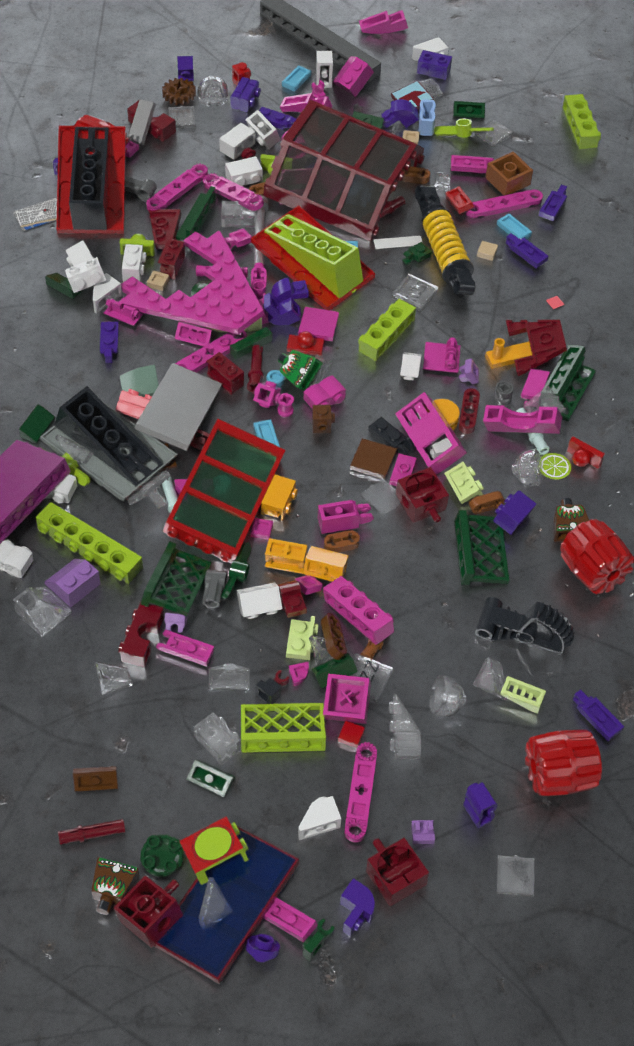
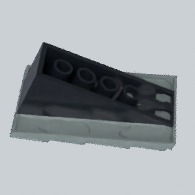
[40,386,178,501]

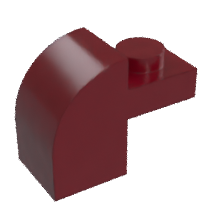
[277,580,307,618]

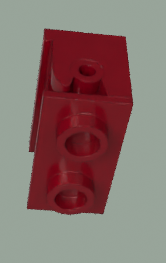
[158,238,185,280]
[206,352,244,395]

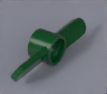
[221,542,252,599]

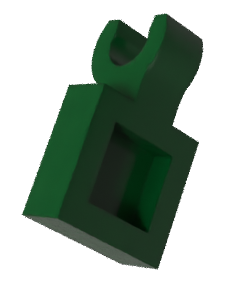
[402,242,432,265]
[303,918,335,961]

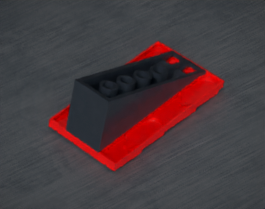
[56,125,126,234]

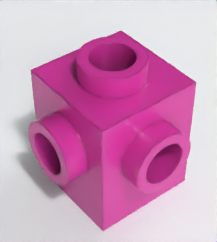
[253,381,281,408]

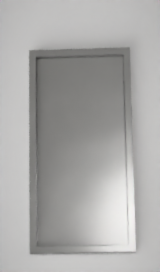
[135,363,222,451]

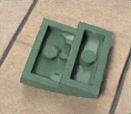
[120,365,159,397]

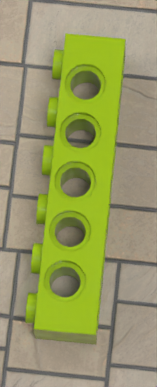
[36,502,143,584]

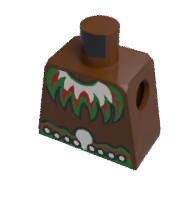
[553,498,589,542]
[91,857,140,915]

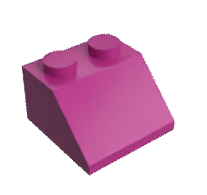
[332,56,374,97]

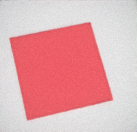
[546,296,565,309]

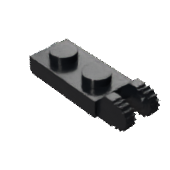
[368,416,416,456]

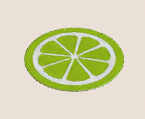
[538,453,571,480]

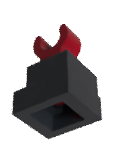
[255,670,289,704]

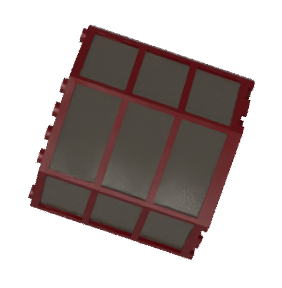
[263,100,425,241]

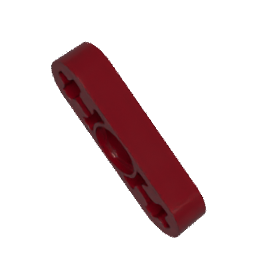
[458,388,480,434]

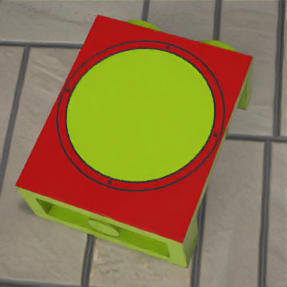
[180,816,249,885]

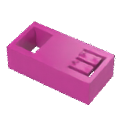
[395,392,467,475]

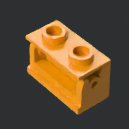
[261,474,298,521]
[265,538,307,574]
[303,546,349,582]

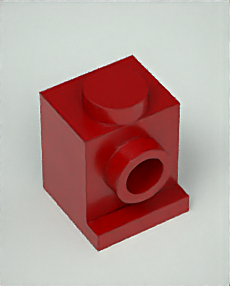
[232,62,251,86]

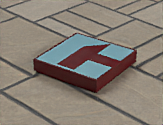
[391,81,434,110]

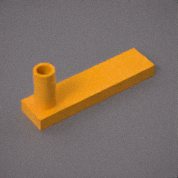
[485,338,532,369]

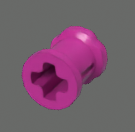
[277,393,294,417]

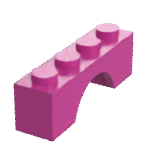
[483,405,562,434]

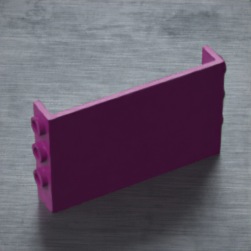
[0,440,71,544]

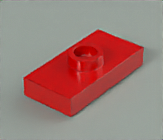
[445,186,474,214]

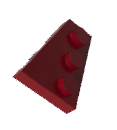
[148,209,182,249]

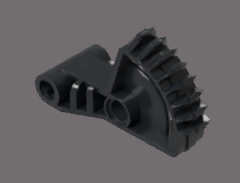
[475,597,574,654]

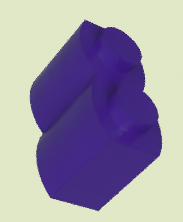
[463,782,497,828]

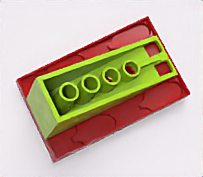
[251,205,375,310]

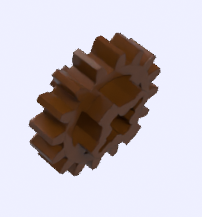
[162,78,196,105]

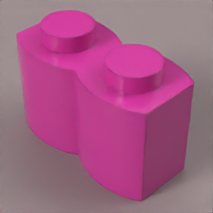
[304,375,346,408]

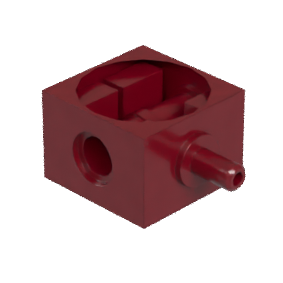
[395,467,449,523]
[366,837,429,907]
[113,875,183,948]

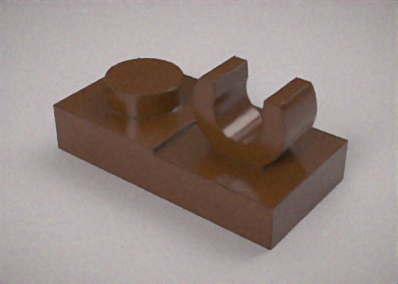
[73,766,118,792]

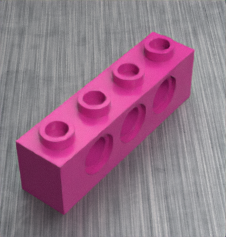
[323,576,394,645]

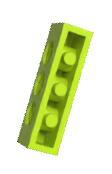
[562,94,601,149]
[358,299,416,361]

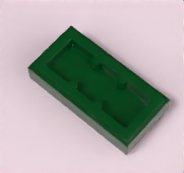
[352,111,384,129]

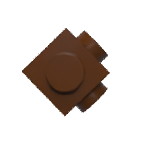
[312,405,335,433]

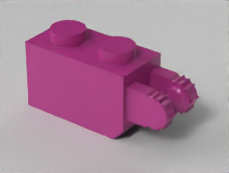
[317,500,374,534]

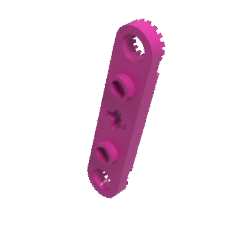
[146,163,208,211]
[203,173,264,211]
[465,189,543,219]
[175,331,247,373]
[344,742,377,842]

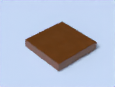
[350,438,397,480]

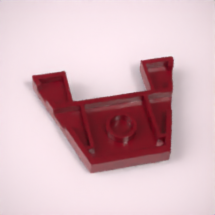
[506,320,567,376]

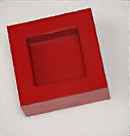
[338,721,365,748]

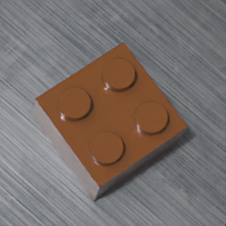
[485,152,533,195]

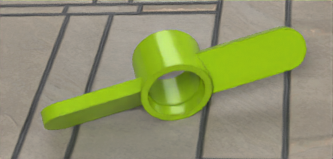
[434,119,494,138]
[42,448,90,486]

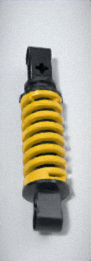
[415,185,476,295]

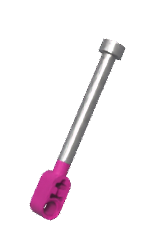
[251,196,268,299]

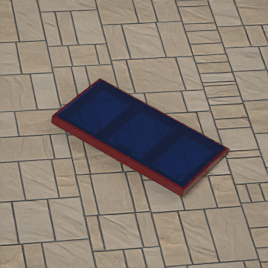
[154,826,300,984]

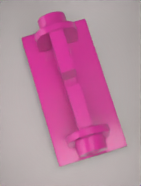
[104,299,143,326]

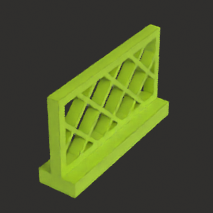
[241,703,326,753]

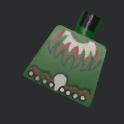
[278,350,323,391]

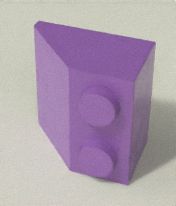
[44,559,100,607]

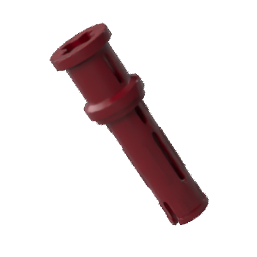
[247,345,264,393]

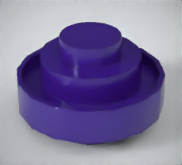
[246,934,280,962]

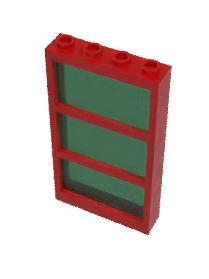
[162,419,285,564]

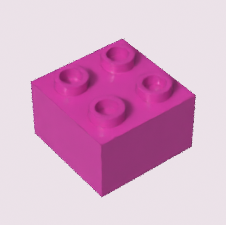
[323,674,371,724]

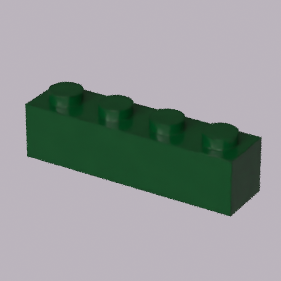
[230,327,273,360]

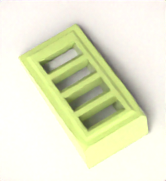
[500,676,546,714]

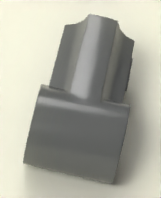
[125,176,157,201]
[202,569,227,609]

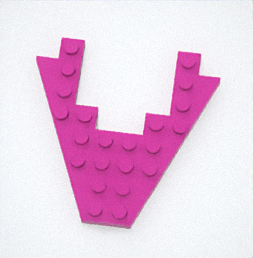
[118,231,264,334]

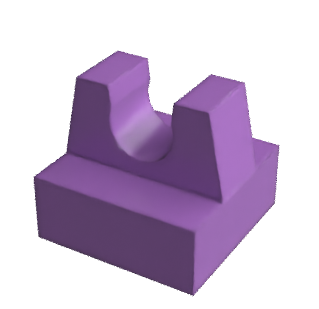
[459,358,479,384]
[164,613,188,633]
[411,820,435,844]

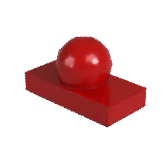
[287,331,324,356]
[567,436,605,469]

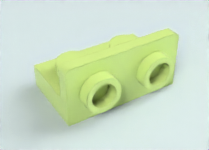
[444,462,484,504]
[286,616,319,660]

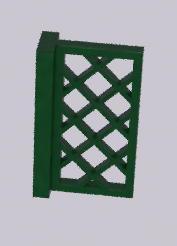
[454,510,510,585]
[141,541,212,616]

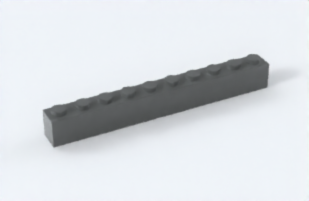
[260,0,381,83]

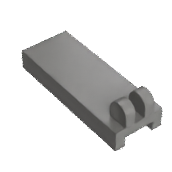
[128,99,156,146]

